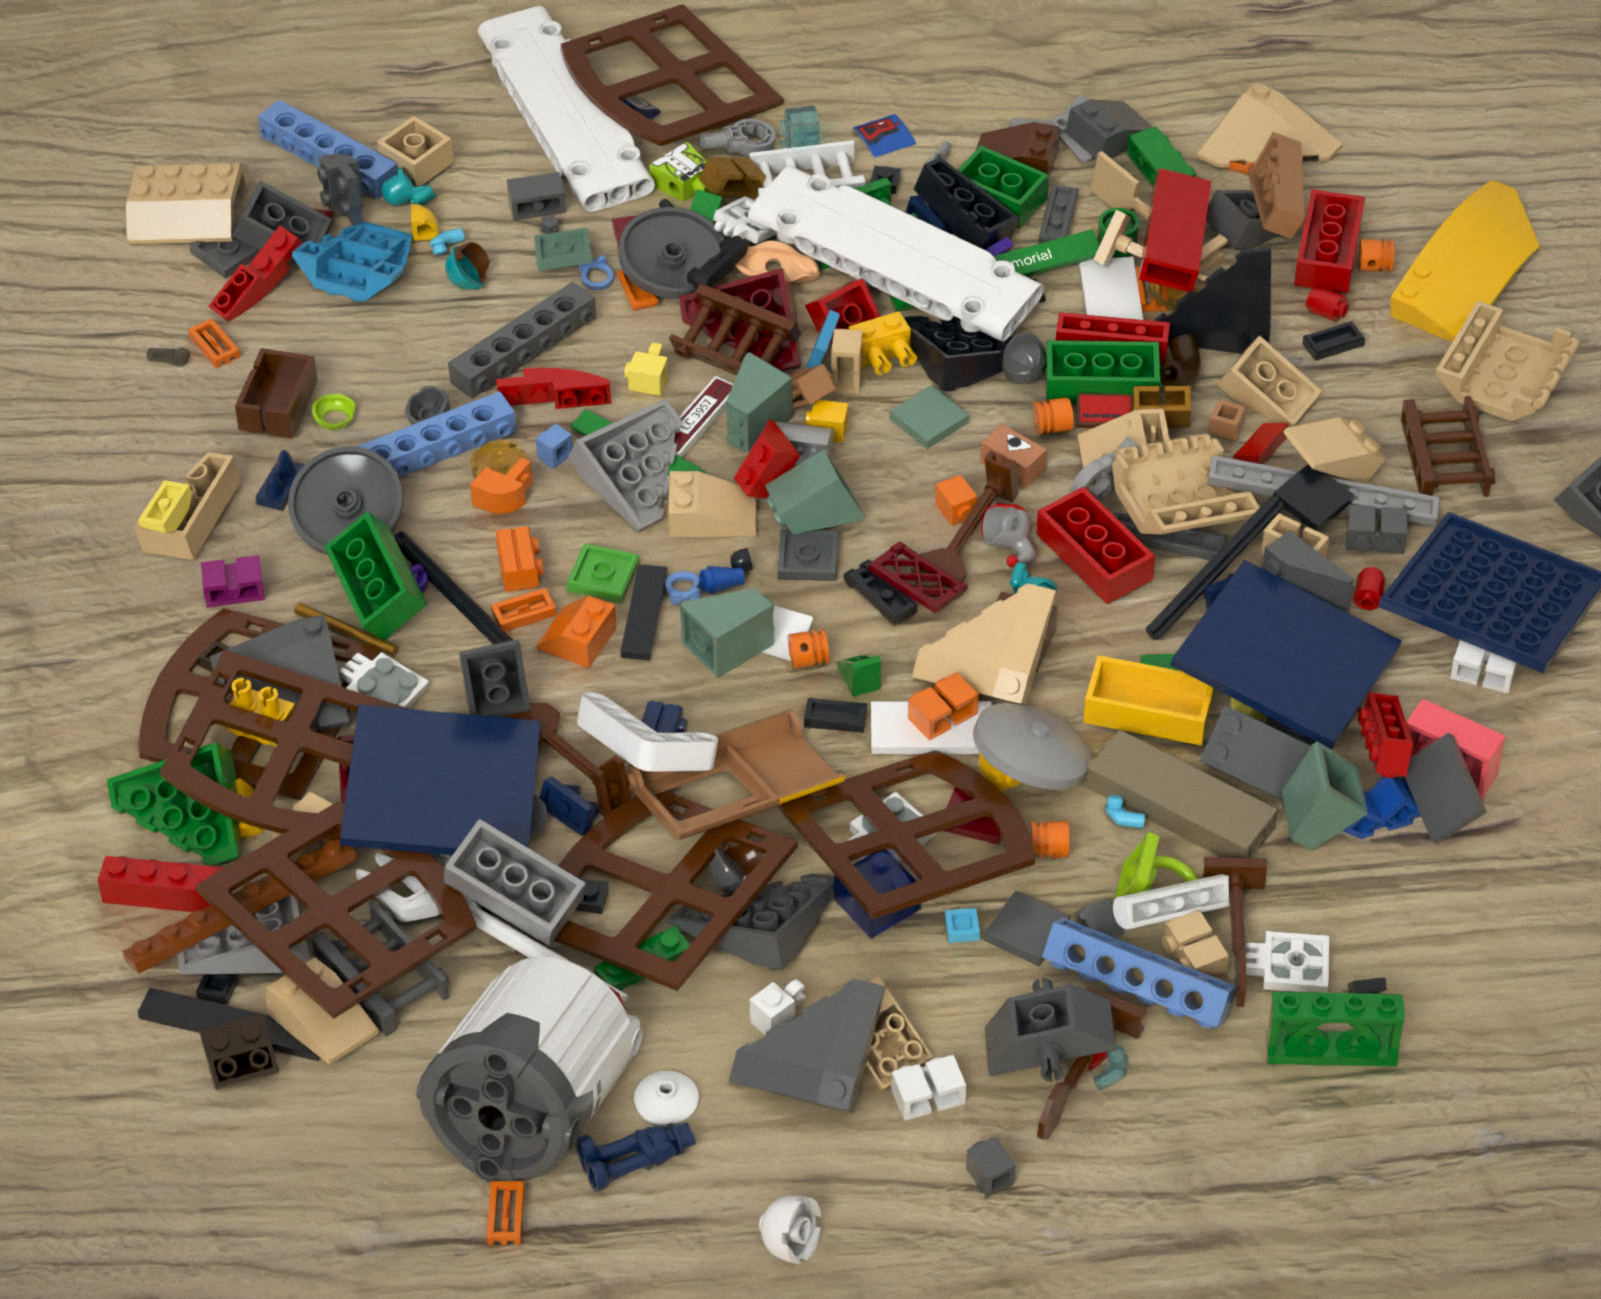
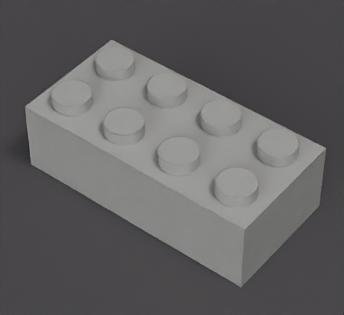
[444,819,586,946]

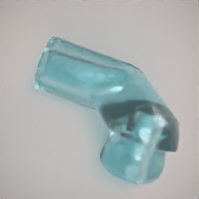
[1093,1046,1129,1090]

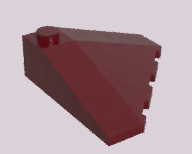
[679,268,801,372]

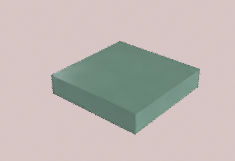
[534,228,592,271]
[890,385,969,449]

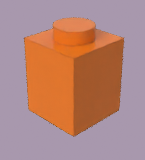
[935,474,978,526]

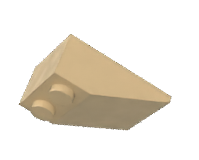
[1216,335,1322,427]
[1283,417,1386,484]
[668,471,756,537]
[265,957,379,1065]

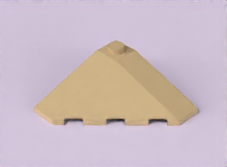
[1197,82,1343,168]
[912,583,1057,705]

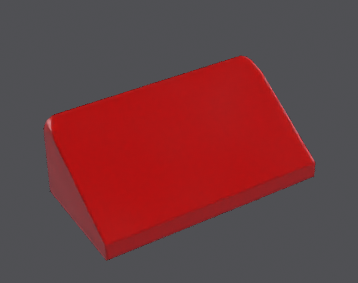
[1233,423,1289,464]

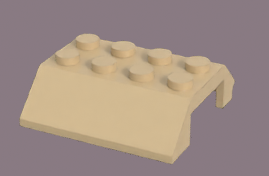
[126,163,250,244]
[1435,301,1580,421]
[1112,434,1260,534]

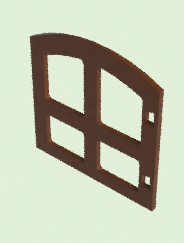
[560,4,784,146]
[139,608,381,800]
[160,649,408,840]
[778,750,1035,919]
[554,791,798,991]
[196,801,476,1019]

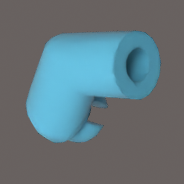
[430,228,465,255]
[1105,795,1145,829]

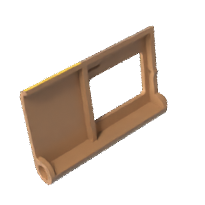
[626,709,845,841]

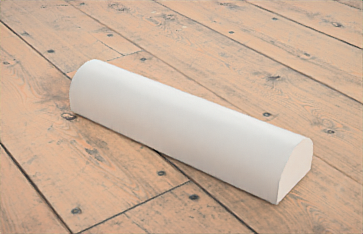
[1113,874,1229,930]

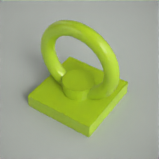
[1112,831,1198,921]

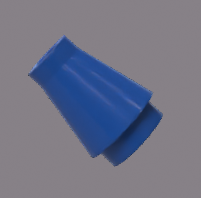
[699,566,745,595]

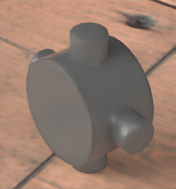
[539,216,561,234]

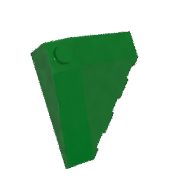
[106,743,241,866]

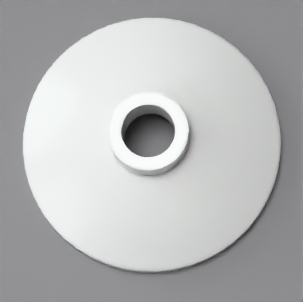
[634,1071,699,1126]

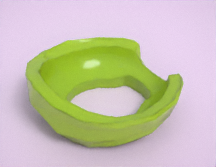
[312,393,356,430]

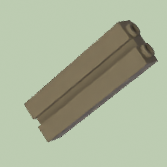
[1086,729,1278,858]

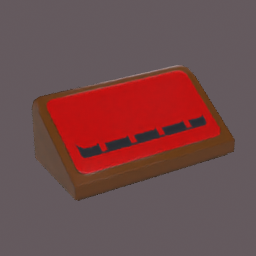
[1076,393,1133,428]

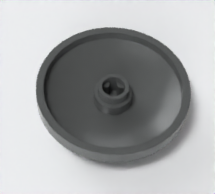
[618,207,724,299]
[288,446,404,555]

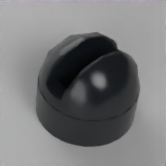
[730,548,753,572]

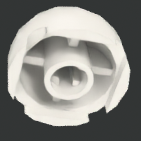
[759,1195,821,1264]

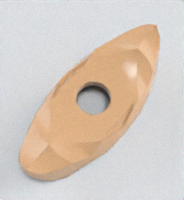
[732,241,820,283]

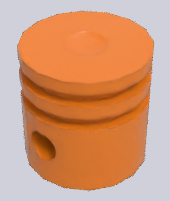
[1358,239,1394,272]
[1033,397,1074,435]
[787,629,829,669]
[1030,821,1069,858]

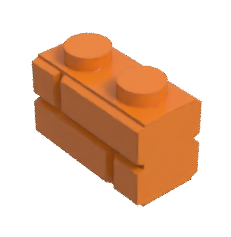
[495,526,543,592]

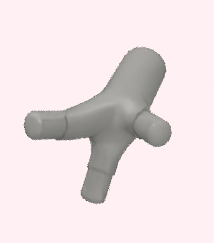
[925,141,951,163]

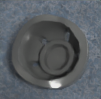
[405,386,451,425]

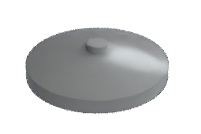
[973,703,1092,790]

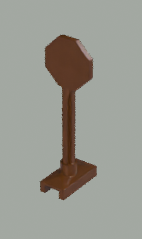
[910,451,1018,598]
[507,703,631,817]
[1202,857,1267,1007]
[1037,986,1147,1140]

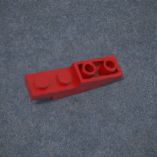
[208,225,303,321]
[496,368,611,409]

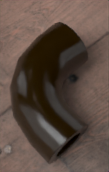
[1160,334,1201,387]

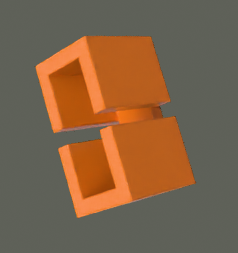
[908,672,979,741]

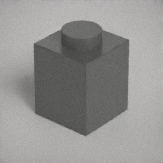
[966,1137,1016,1197]

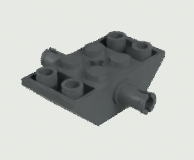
[985,978,1117,1082]

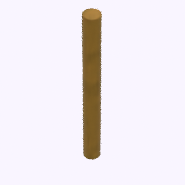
[294,602,399,657]

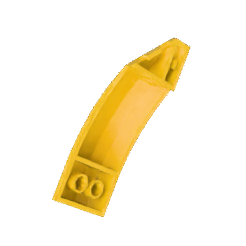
[1390,180,1540,342]

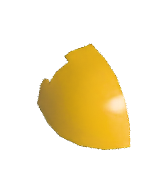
[411,203,440,241]

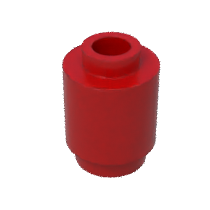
[1306,287,1349,322]
[1353,567,1386,610]

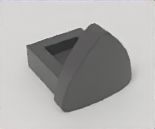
[1076,898,1125,938]

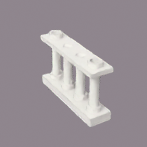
[749,140,865,197]

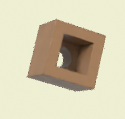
[1209,399,1246,441]

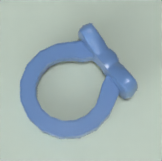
[579,255,614,291]
[665,571,701,606]

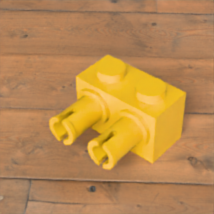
[849,311,917,375]
[227,678,295,747]

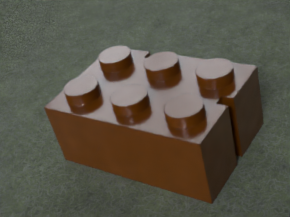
[235,348,318,439]

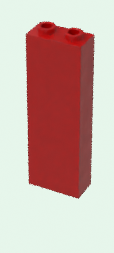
[1138,168,1211,292]

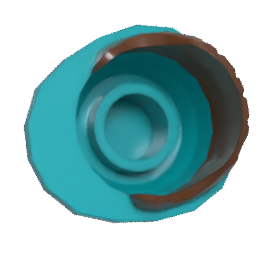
[445,242,490,290]

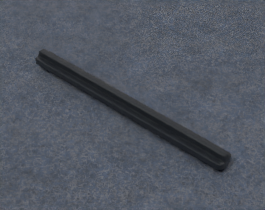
[1146,496,1284,640]
[394,531,513,644]

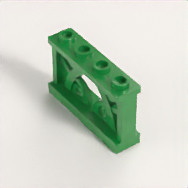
[1266,991,1405,1067]

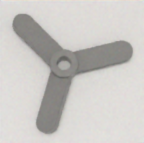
[1009,95,1093,163]

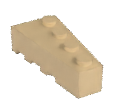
[134,452,242,560]

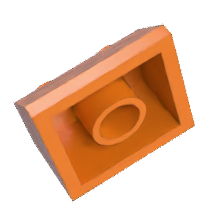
[536,595,617,668]

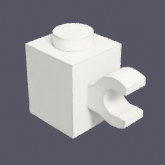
[749,979,805,1036]

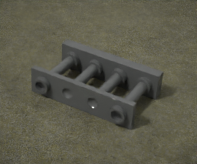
[311,900,449,1037]

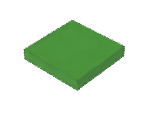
[566,543,640,603]

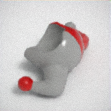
[981,500,1036,568]

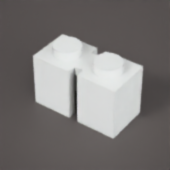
[1450,640,1518,694]
[891,1055,966,1121]

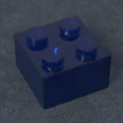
[834,849,921,939]

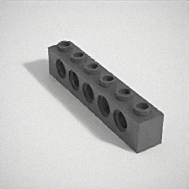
[448,281,596,399]

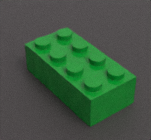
[1045,340,1160,405]
[324,511,428,640]

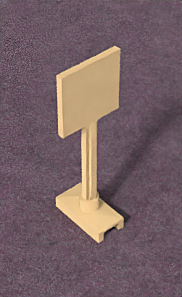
[1090,151,1228,274]
[1093,210,1207,285]

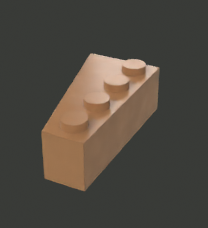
[1248,132,1305,239]

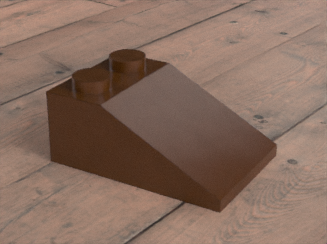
[975,122,1060,177]

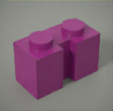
[201,555,265,608]

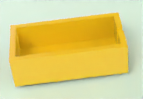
[1083,655,1215,746]

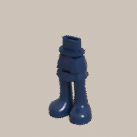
[576,1122,696,1192]

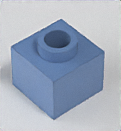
[536,424,573,469]

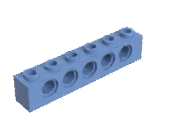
[258,100,398,200]
[356,391,516,477]
[1042,917,1238,1029]

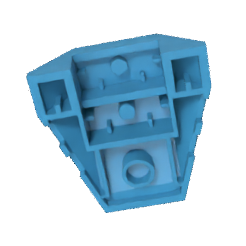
[292,221,413,302]

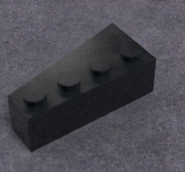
[914,157,1020,251]

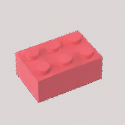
[1407,699,1506,799]

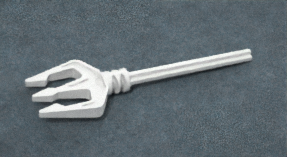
[356,853,628,1003]

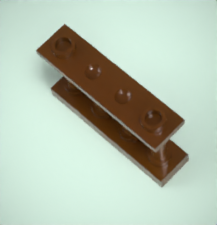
[669,283,801,375]
[1400,396,1495,497]

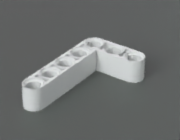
[577,692,719,772]

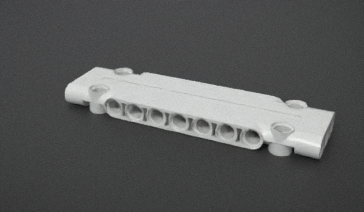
[478,6,655,212]
[748,165,1044,342]

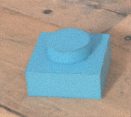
[945,908,980,943]

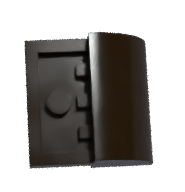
[199,1013,279,1090]

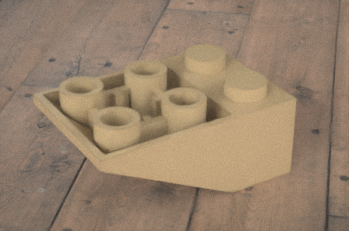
[1077,408,1170,468]
[864,976,933,1090]

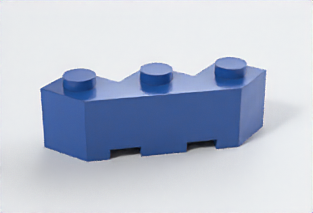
[1343,777,1421,839]

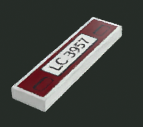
[674,376,733,458]

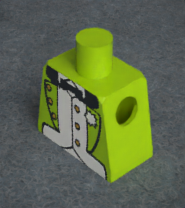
[649,142,712,201]

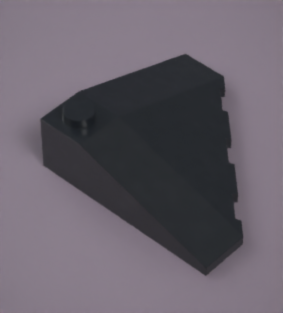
[1155,247,1271,354]
[903,316,1012,391]

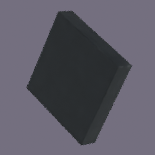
[1273,464,1355,532]

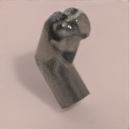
[147,347,190,367]

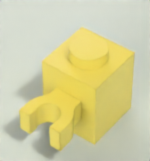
[624,343,668,396]

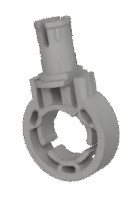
[700,119,776,157]
[1071,437,1138,502]

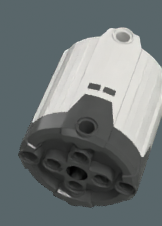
[416,956,643,1183]

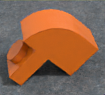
[470,458,533,514]

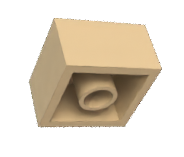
[376,116,454,188]

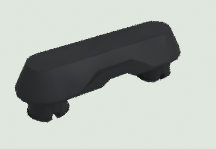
[687,236,748,290]

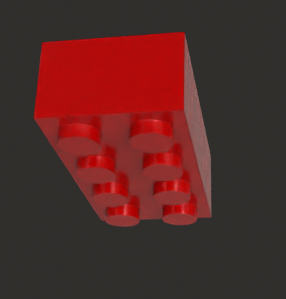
[1294,189,1365,293]
[1036,486,1155,604]

